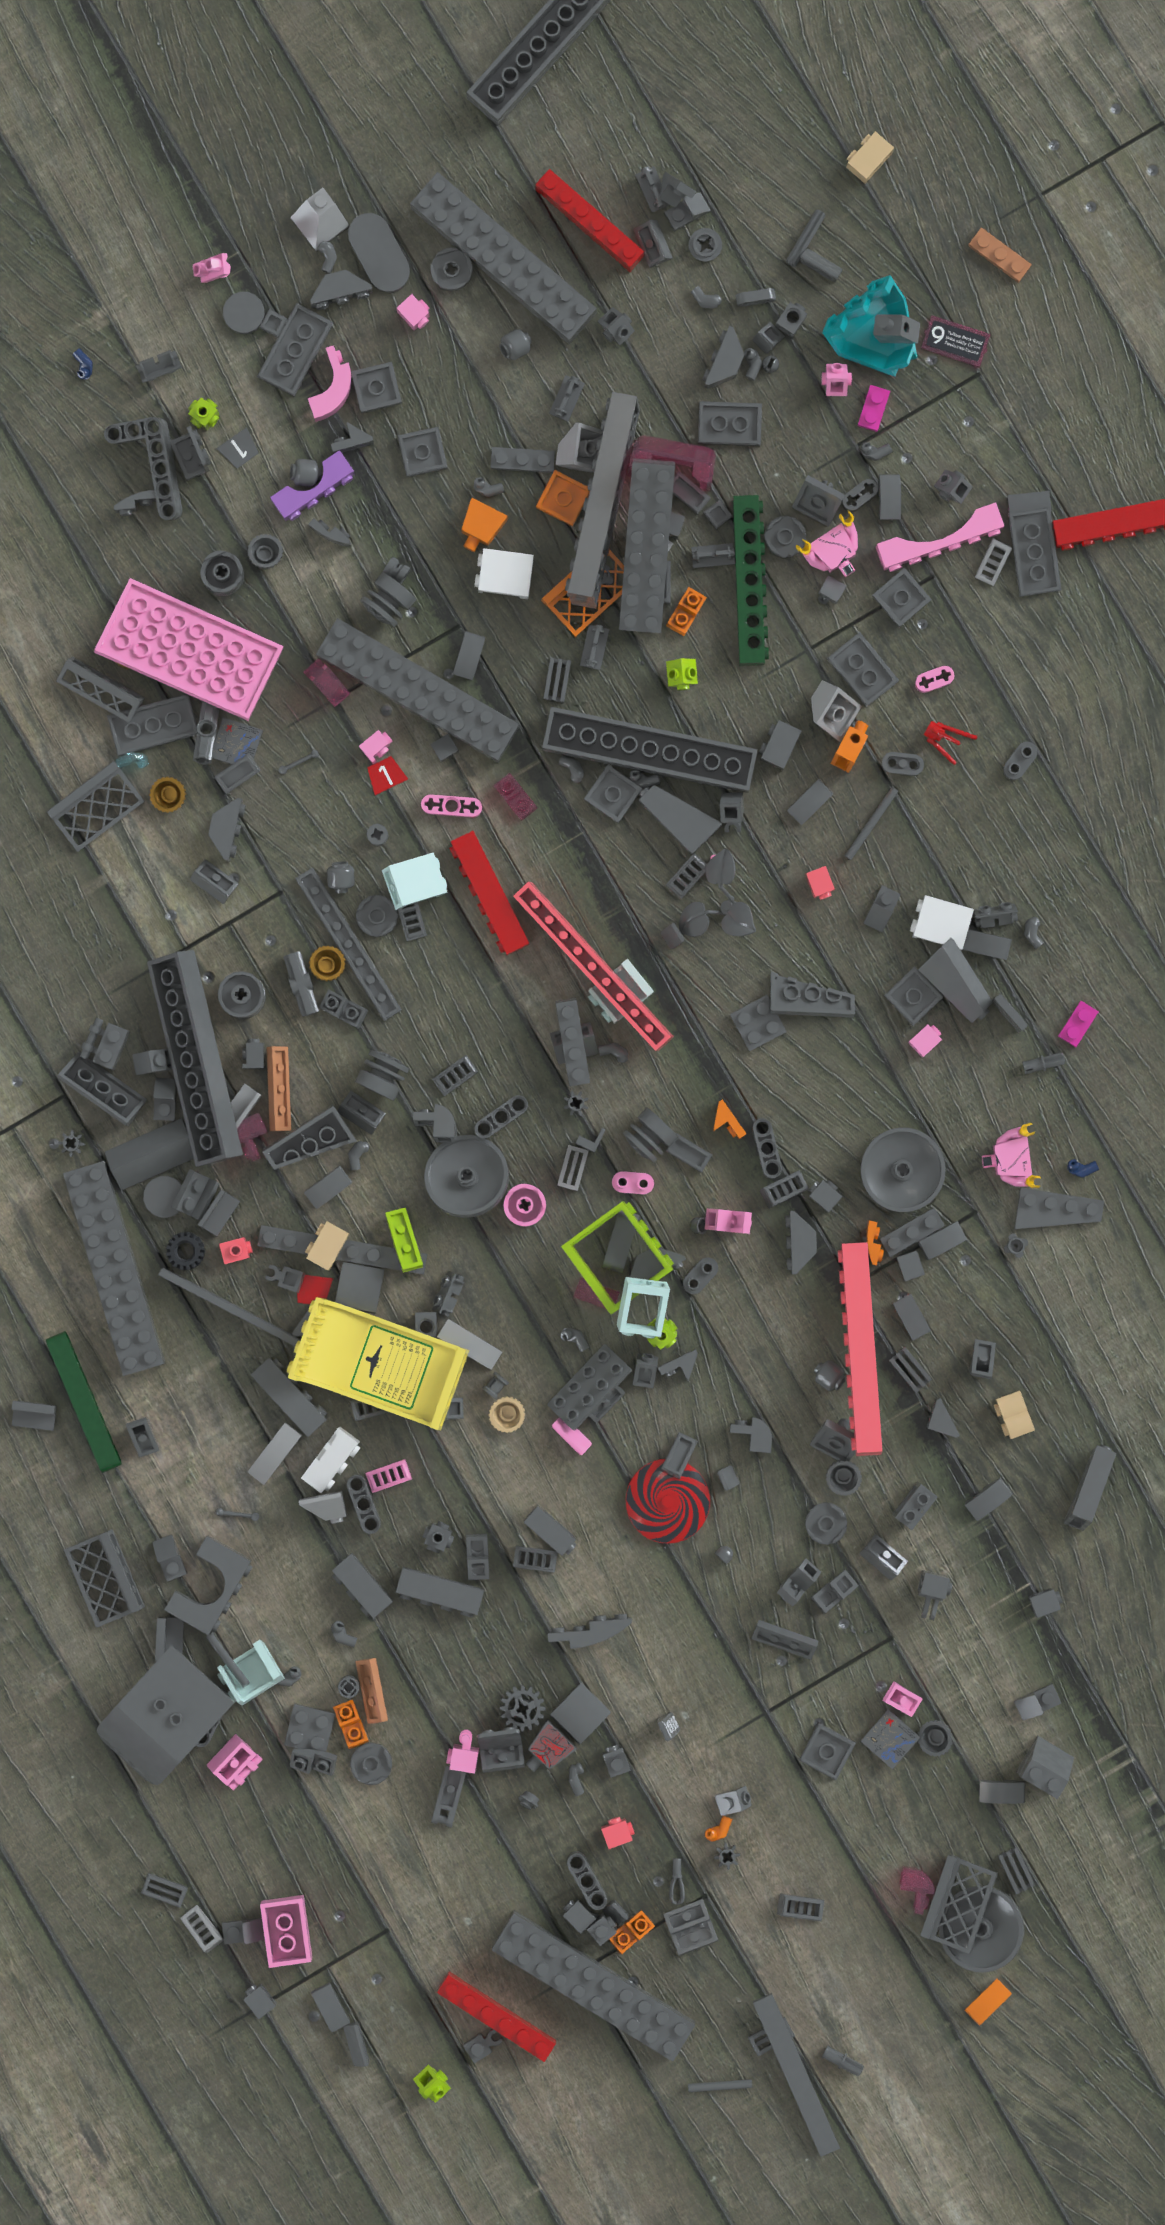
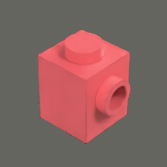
[805,866,835,900]
[219,1237,253,1264]
[601,1817,635,1849]

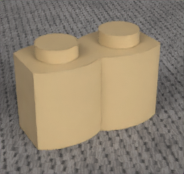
[993,1391,1035,1439]

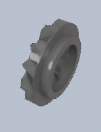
[688,228,722,262]

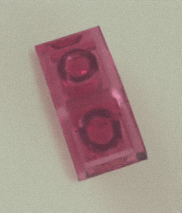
[493,773,537,821]

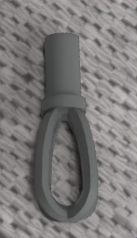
[669,1858,685,1905]

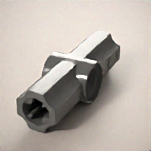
[193,701,220,765]
[283,951,319,1017]

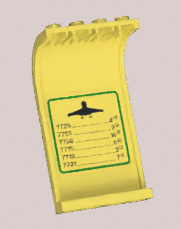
[287,1297,469,1430]

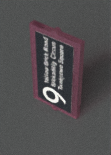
[921,315,990,368]

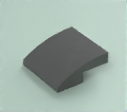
[335,1262,384,1314]
[550,1683,611,1745]
[663,1899,719,1956]

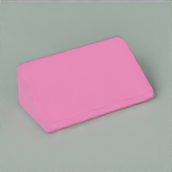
[552,1417,592,1455]

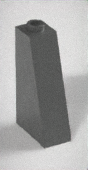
[639,785,722,856]
[918,938,993,1023]
[1064,1445,1117,1531]

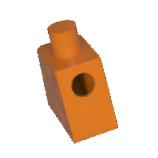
[461,498,508,552]
[830,720,868,773]

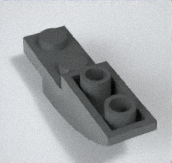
[548,1614,632,1649]

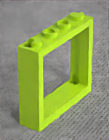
[561,1201,674,1315]

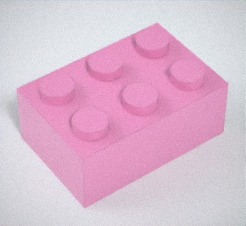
[260,1895,312,1968]

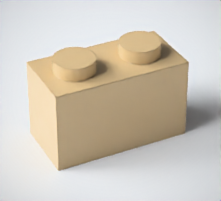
[846,131,894,184]
[305,1221,350,1271]

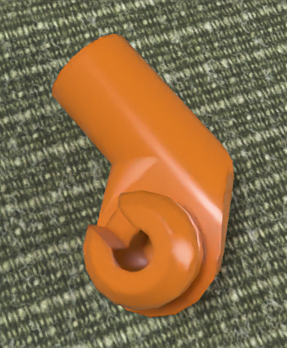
[705,1815,733,1842]

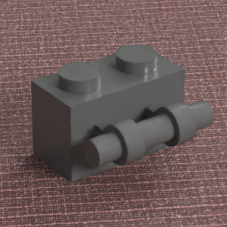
[80,1018,130,1070]

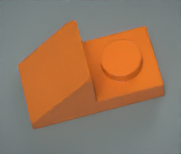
[713,1099,746,1139]

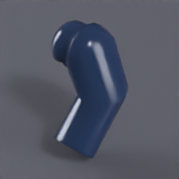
[72,348,93,380]
[1067,1159,1099,1178]

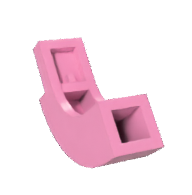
[308,345,352,422]

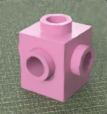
[821,363,852,396]

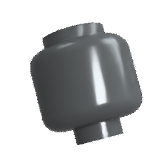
[499,329,532,360]
[290,459,322,487]
[327,861,355,893]
[814,1360,846,1391]

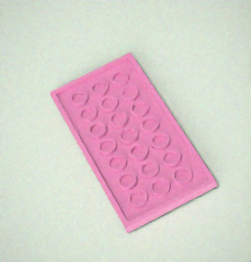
[94,578,283,721]

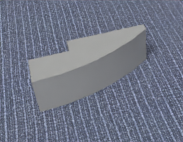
[437,1319,502,1370]
[248,1422,302,1485]

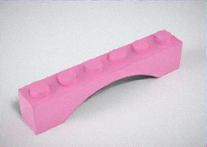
[876,503,1004,572]

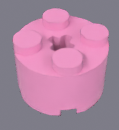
[504,1184,546,1226]

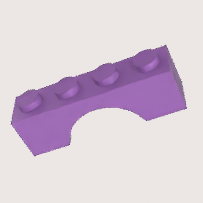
[270,450,355,521]

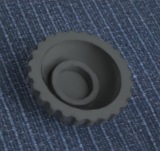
[247,534,283,570]
[826,1459,862,1496]
[918,1720,953,1757]

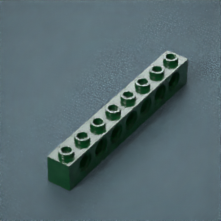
[733,495,769,666]

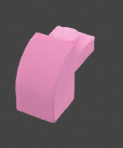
[705,1208,752,1234]

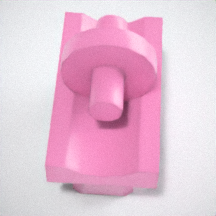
[193,253,230,283]

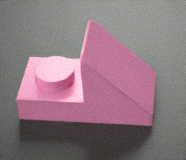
[883,1682,922,1717]

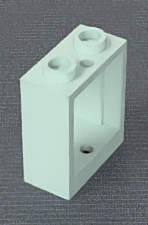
[617,1277,670,1338]

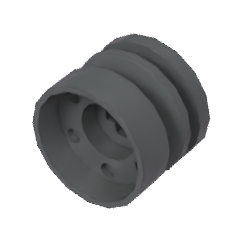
[360,572,416,628]
[355,1050,410,1101]
[622,1108,678,1163]

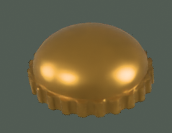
[149,776,186,813]
[309,946,345,982]

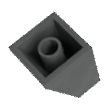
[1016,1735,1074,1799]

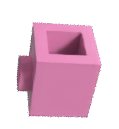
[397,294,430,331]

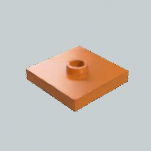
[536,470,590,527]

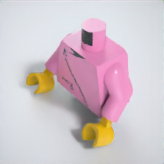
[796,511,858,577]
[982,1123,1041,1188]

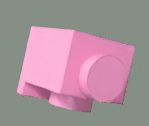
[359,730,393,764]

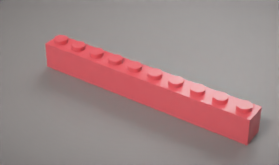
[513,882,674,1051]
[838,1242,882,1456]

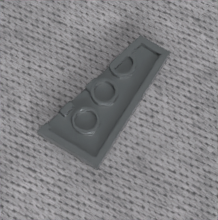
[770,972,855,1018]
[1014,1188,1104,1229]

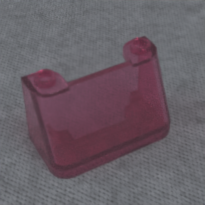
[628,436,716,492]

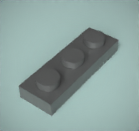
[491,447,555,473]
[879,1208,945,1257]
[752,1620,819,1660]

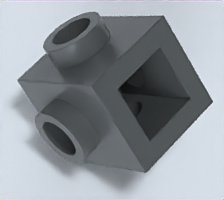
[598,307,635,345]
[934,469,973,504]
[422,1521,454,1553]

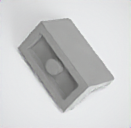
[231,1083,262,1130]

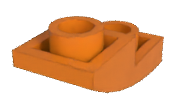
[666,587,707,636]
[866,1220,884,1265]
[333,1699,369,1749]
[609,1910,655,1954]
[965,1979,1012,2026]

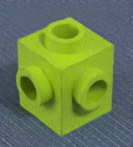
[188,397,220,431]
[666,658,698,690]
[647,1317,678,1350]
[413,2065,451,2103]

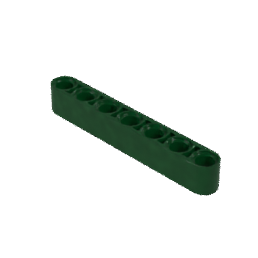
[46,1331,122,1473]

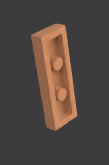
[968,228,1032,283]
[355,1658,388,1724]

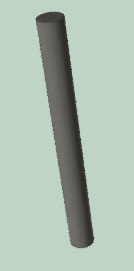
[844,787,899,860]

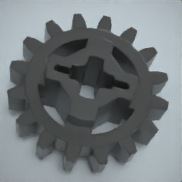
[500,1685,546,1732]

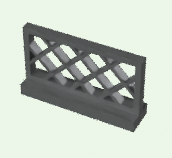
[47,761,145,852]
[64,1529,145,1628]
[920,1855,998,1954]

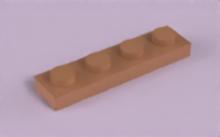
[267,1046,291,1131]

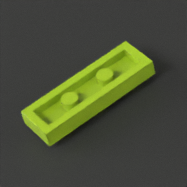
[385,1207,423,1273]

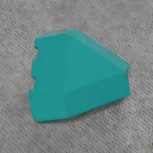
[822,275,918,377]

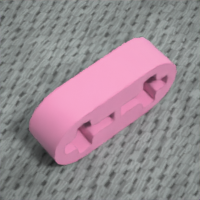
[915,666,954,693]

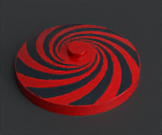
[626,1458,710,1543]

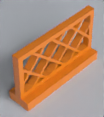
[541,548,624,637]

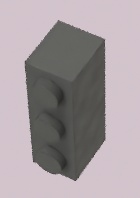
[332,1553,393,1619]

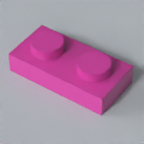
[857,385,890,432]
[1058,1001,1099,1048]

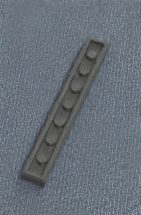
[295,867,402,1021]
[158,1268,301,1346]
[752,1993,840,2157]

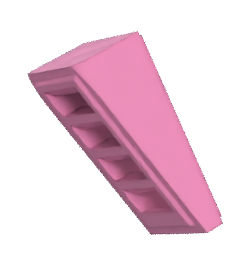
[365,1459,412,1493]

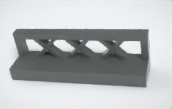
[56,656,145,722]

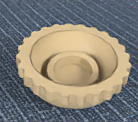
[489,1396,525,1433]

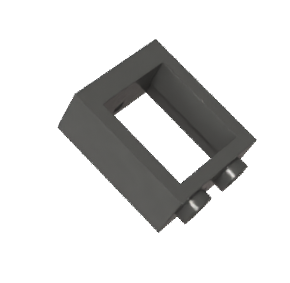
[892,1481,938,1530]
[524,1505,576,1556]

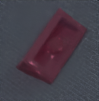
[573,1277,620,1309]

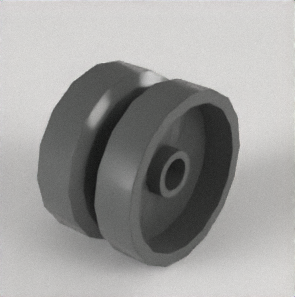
[218,971,266,1019]

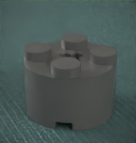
[200,550,244,596]

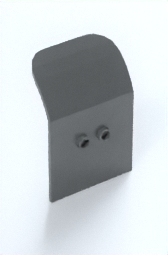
[97,1645,235,1785]

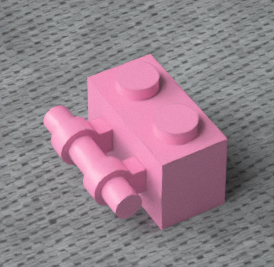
[446,1730,479,1774]
[207,1734,263,1791]

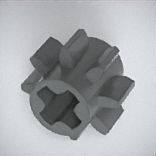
[564,1091,589,1116]
[58,1130,85,1157]
[714,1842,740,1870]

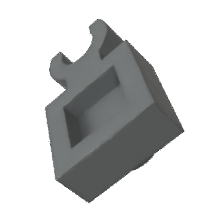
[265,1265,305,1293]
[463,2029,503,2064]

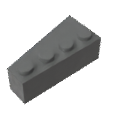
[262,1104,356,1170]

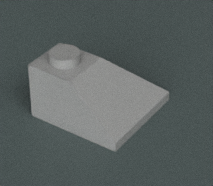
[291,188,349,251]
[556,423,603,473]
[811,680,862,742]
[299,1491,347,1524]

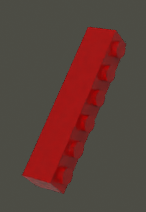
[536,169,644,272]
[1052,499,1165,551]
[449,831,530,956]
[437,1971,556,2062]

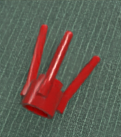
[924,721,978,765]

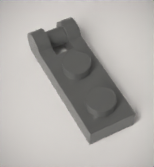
[431,1765,466,1828]

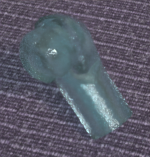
[116,752,149,768]

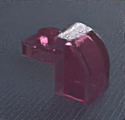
[303,658,351,707]
[237,1113,268,1162]
[899,1866,935,1915]

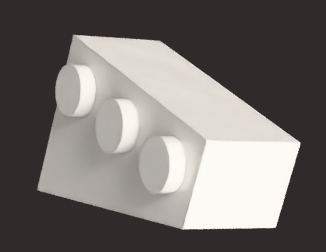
[301,1427,360,1493]

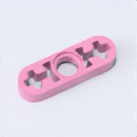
[421,795,482,818]

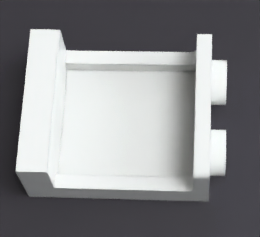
[475,548,534,599]
[910,895,974,951]

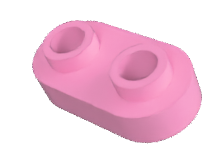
[612,1172,654,1194]

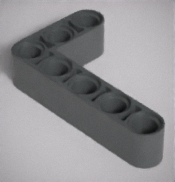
[104,417,182,520]

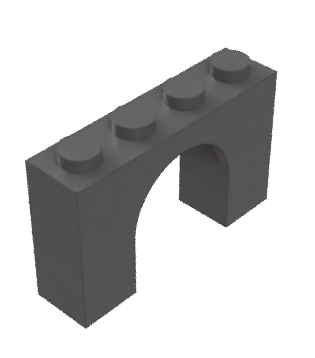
[164,1535,253,1635]

